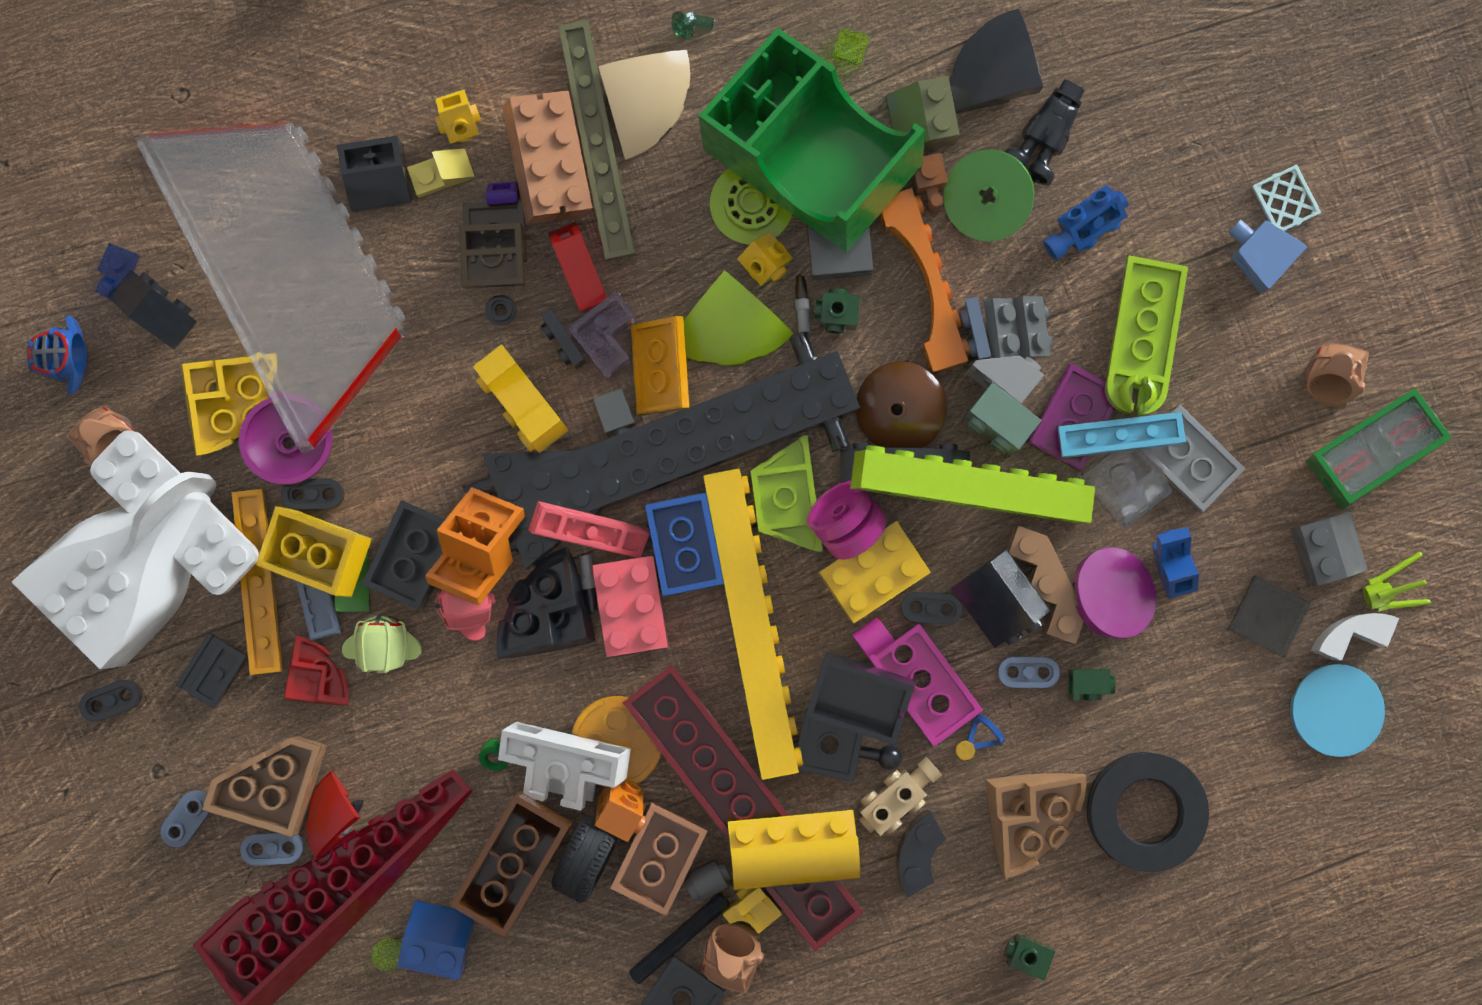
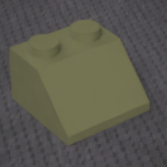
[886,76,960,149]

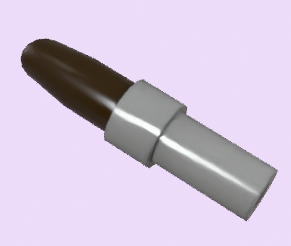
[795,275,811,334]

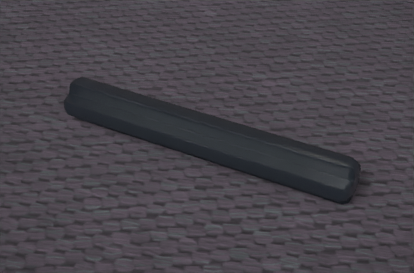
[629,893,730,984]

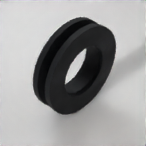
[1087,752,1209,872]

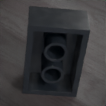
[362,500,445,611]

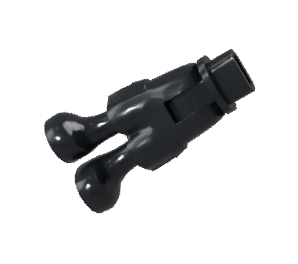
[1004,79,1085,186]

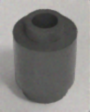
[684,860,732,902]

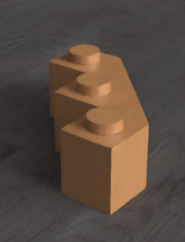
[1006,526,1084,644]

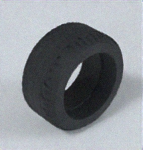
[551,816,619,903]

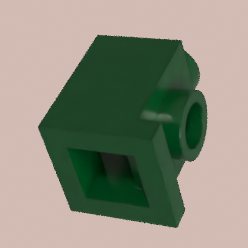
[1068,669,1116,701]

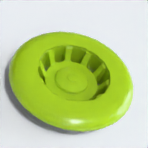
[710,169,792,245]

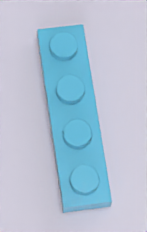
[1058,412,1186,458]

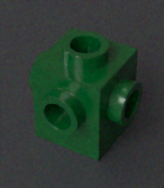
[815,288,860,334]

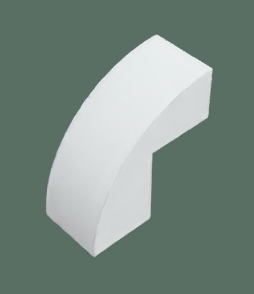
[1311,613,1399,661]

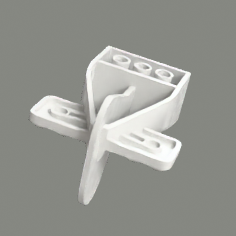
[12,431,259,670]

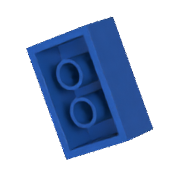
[645,493,724,597]

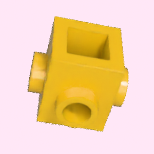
[435,90,481,144]
[737,231,793,286]

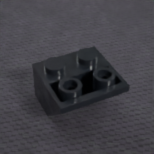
[337,136,412,212]

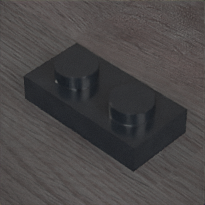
[540,308,586,369]

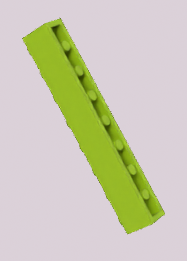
[850,445,1095,524]

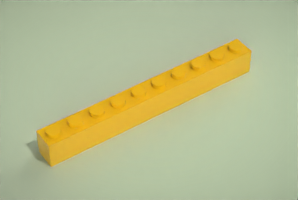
[703,468,803,780]

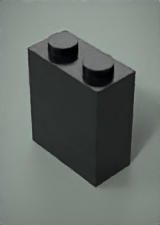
[952,550,1050,648]

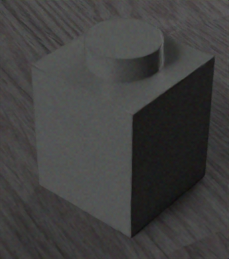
[593,388,636,436]

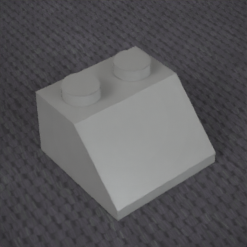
[966,356,1044,404]

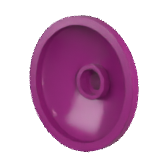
[239,394,333,485]

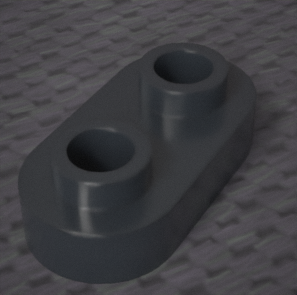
[281,478,345,510]
[901,592,963,625]
[79,680,142,722]

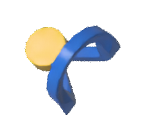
[954,714,1006,761]

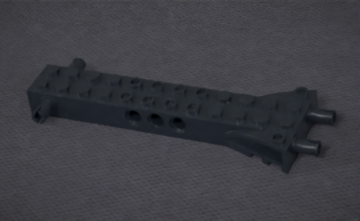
[462,332,860,570]

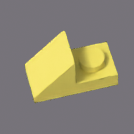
[407,149,475,198]

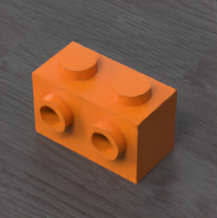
[594,780,646,842]

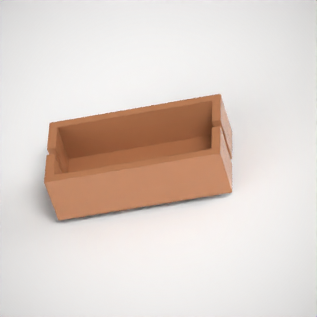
[502,91,592,225]

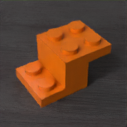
[425,487,525,606]

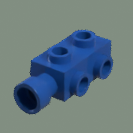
[1043,185,1129,261]

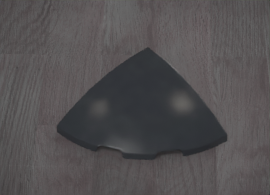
[950,9,1043,114]
[496,547,596,659]

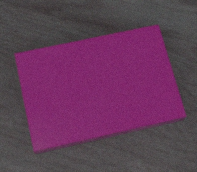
[1027,363,1115,472]

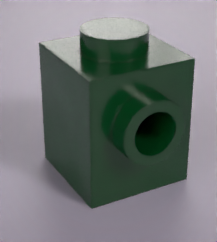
[1004,933,1056,981]

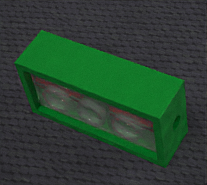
[1306,388,1452,510]

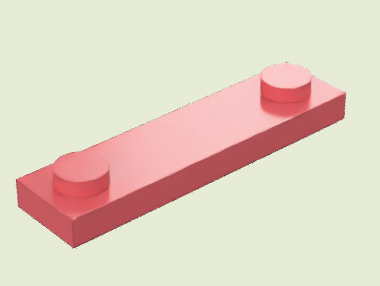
[528,501,650,558]

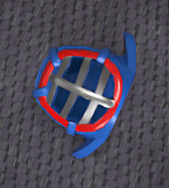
[27,316,88,395]

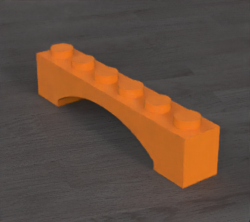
[879,188,971,375]

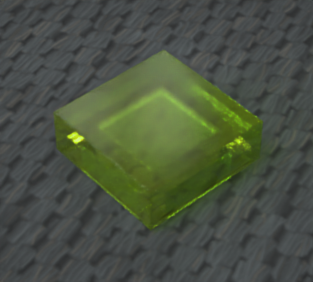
[832,27,870,66]

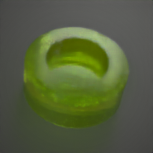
[371,938,402,971]

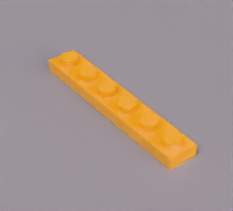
[231,489,283,675]

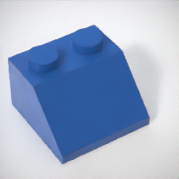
[397,900,475,980]

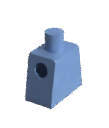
[1228,220,1307,294]

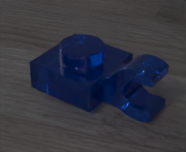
[95,243,140,299]

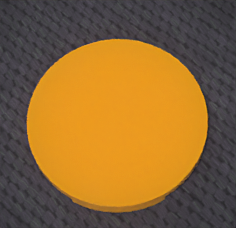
[572,696,661,787]

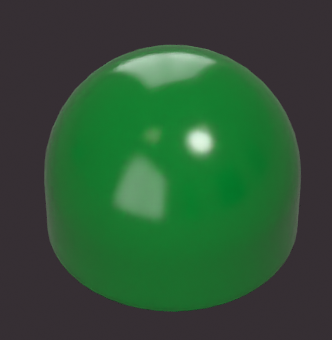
[479,739,509,771]

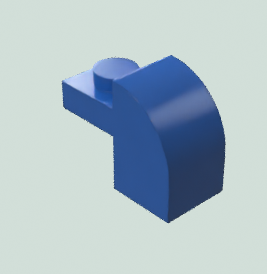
[1152,527,1199,599]

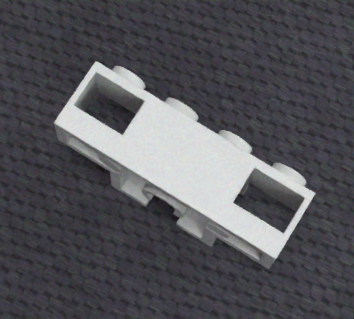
[498,722,631,811]

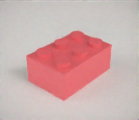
[592,556,669,657]

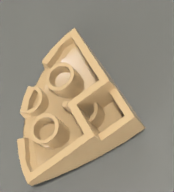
[598,50,690,161]

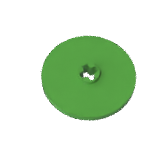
[943,149,1035,241]

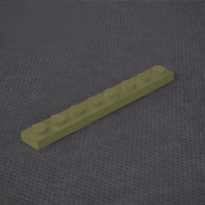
[558,20,635,261]

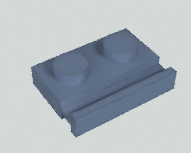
[960,297,991,360]

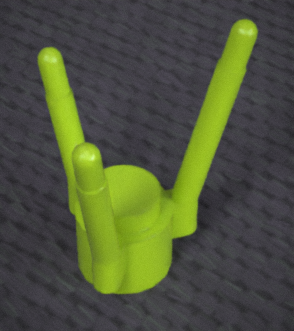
[1363,552,1431,612]

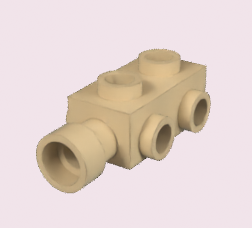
[859,756,942,836]

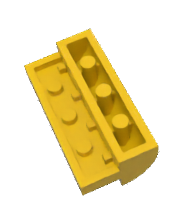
[728,810,860,890]

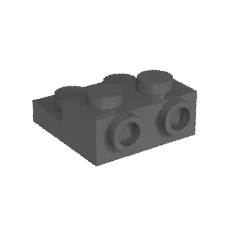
[984,296,1053,360]

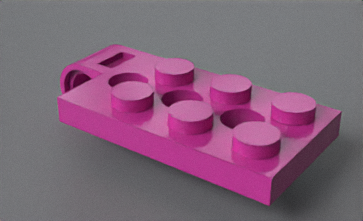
[852,617,983,747]

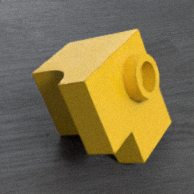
[723,887,782,934]

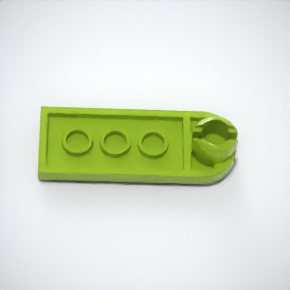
[1105,255,1188,417]

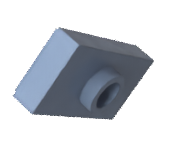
[296,581,342,641]

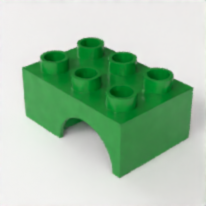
[698,27,925,253]

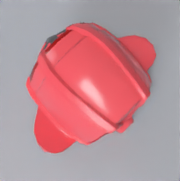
[434,589,496,641]

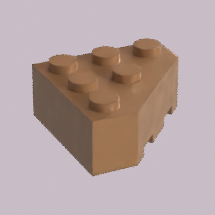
[202,736,327,837]

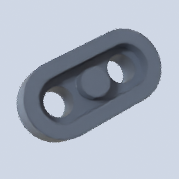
[997,657,1060,688]
[161,790,211,847]
[240,832,305,866]

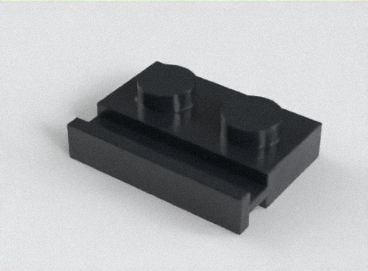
[176,633,248,709]

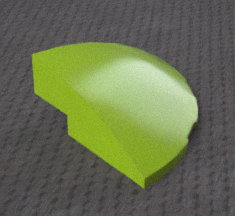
[684,270,794,366]

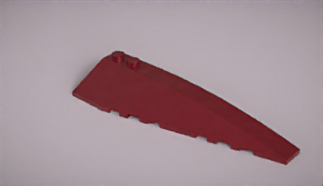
[193,769,473,1005]

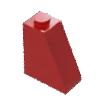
[548,221,608,312]

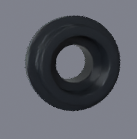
[485,295,516,325]

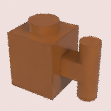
[911,153,948,214]

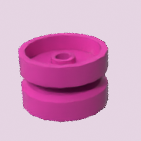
[807,480,887,560]

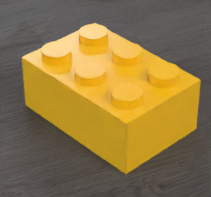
[256,506,372,597]
[818,521,931,624]

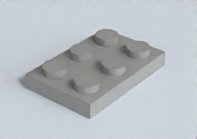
[1137,405,1246,513]

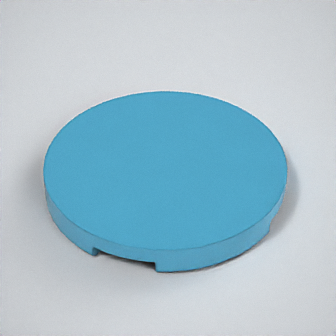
[1290,664,1385,757]

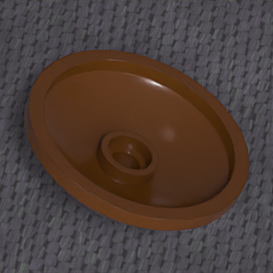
[856,361,947,448]

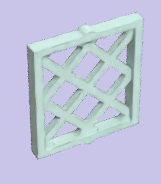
[1251,164,1321,231]

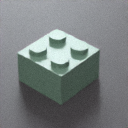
[963,382,1042,455]

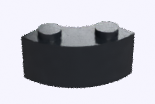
[896,809,946,897]

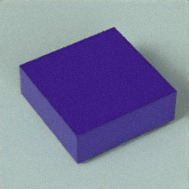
[486,181,519,205]

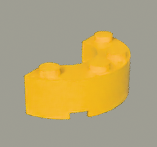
[473,344,569,453]

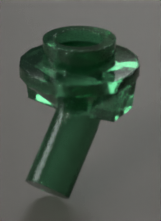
[671,11,715,40]

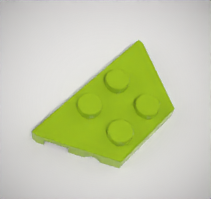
[751,435,823,552]

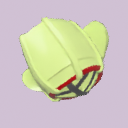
[342,614,422,673]

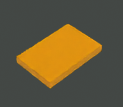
[631,316,689,416]

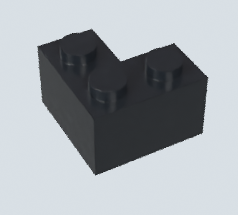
[108,269,197,350]

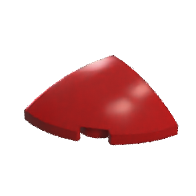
[283,635,349,706]
[306,771,360,858]

